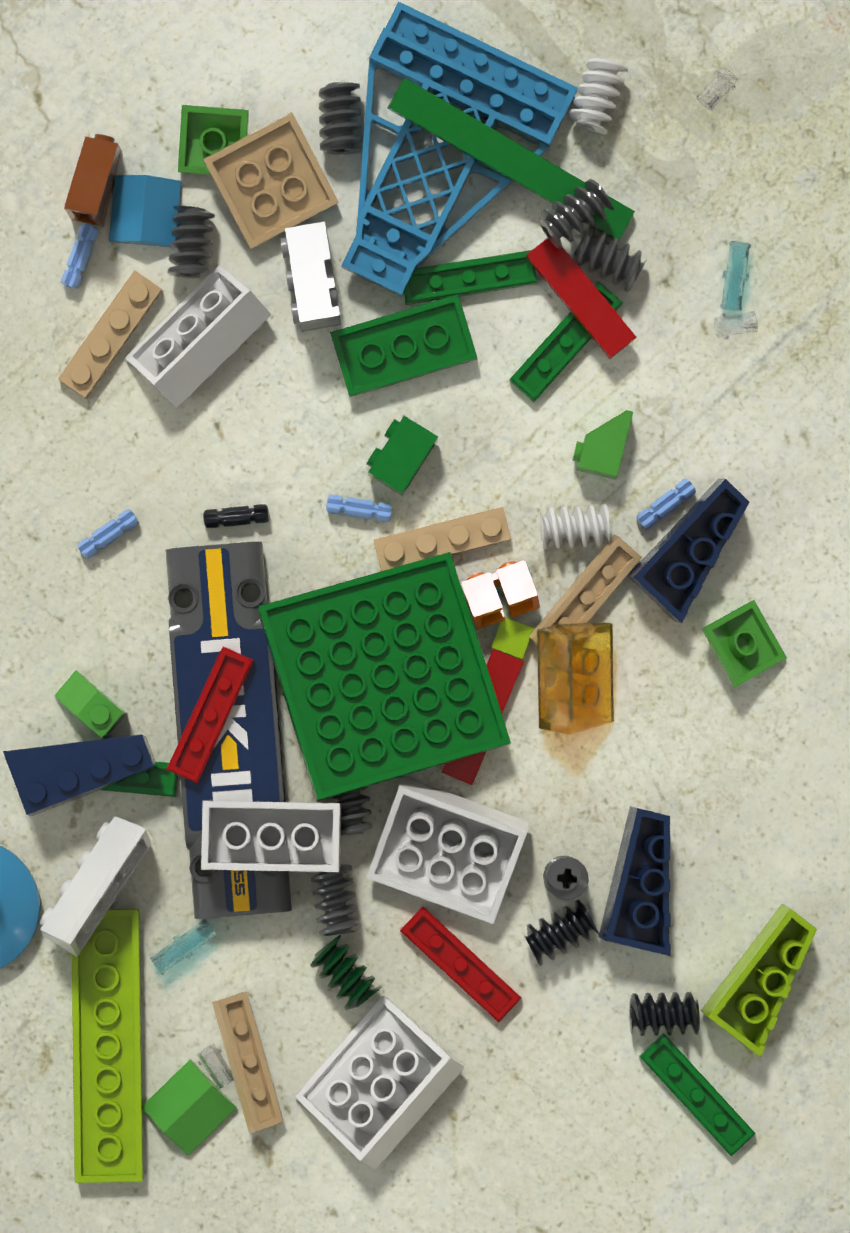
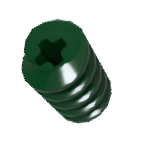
[310,934,382,1010]

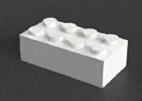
[201,801,341,872]

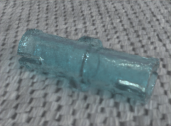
[720,241,751,311]
[150,919,217,975]

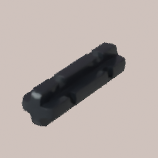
[203,504,269,528]

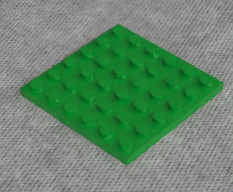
[257,552,511,802]

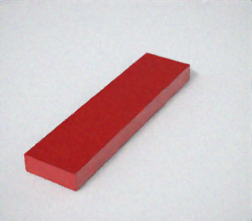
[526,238,637,359]
[166,646,254,784]
[441,649,524,785]
[400,906,522,1022]

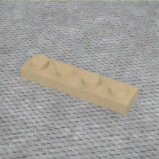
[58,270,163,399]
[373,507,511,571]
[528,534,642,660]
[212,991,283,1133]

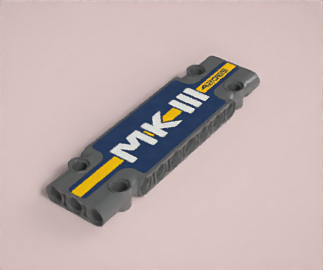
[165,542,292,919]

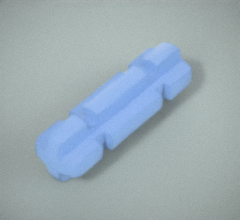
[61,224,98,289]
[636,479,696,530]
[326,494,392,522]
[77,509,139,559]

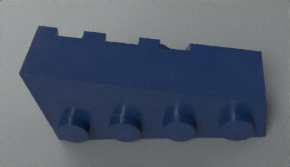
[627,479,750,623]
[3,734,158,816]
[598,806,671,956]

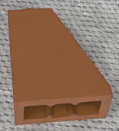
[64,134,121,227]

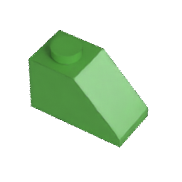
[572,410,633,480]
[54,670,127,739]

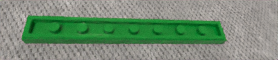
[387,78,635,241]

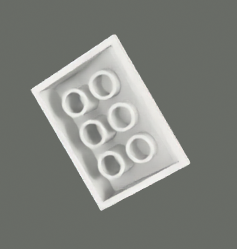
[366,776,530,924]
[295,995,465,1170]

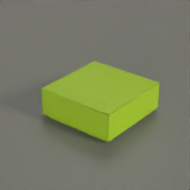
[491,617,534,660]

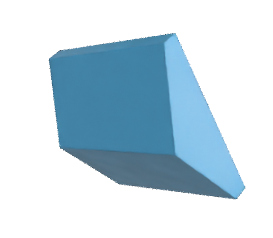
[109,175,182,247]

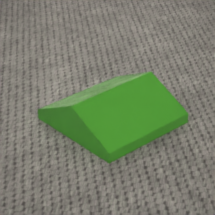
[178,105,249,175]
[702,600,787,688]
[143,1059,237,1155]

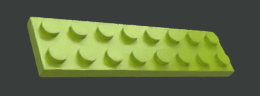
[71,909,144,1183]

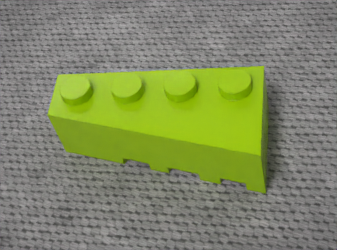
[700,904,817,1057]

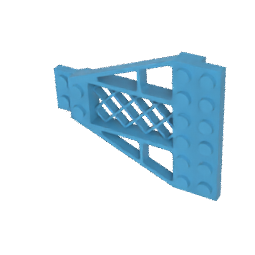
[341,1,578,297]

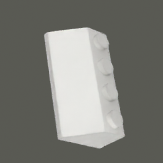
[125,265,271,409]
[40,816,151,957]

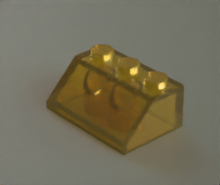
[537,623,614,735]

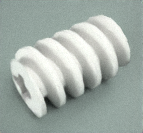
[569,58,628,134]
[540,504,610,549]

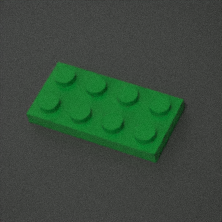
[330,294,477,397]

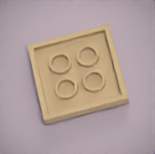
[203,112,339,249]

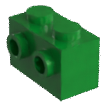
[366,415,438,496]

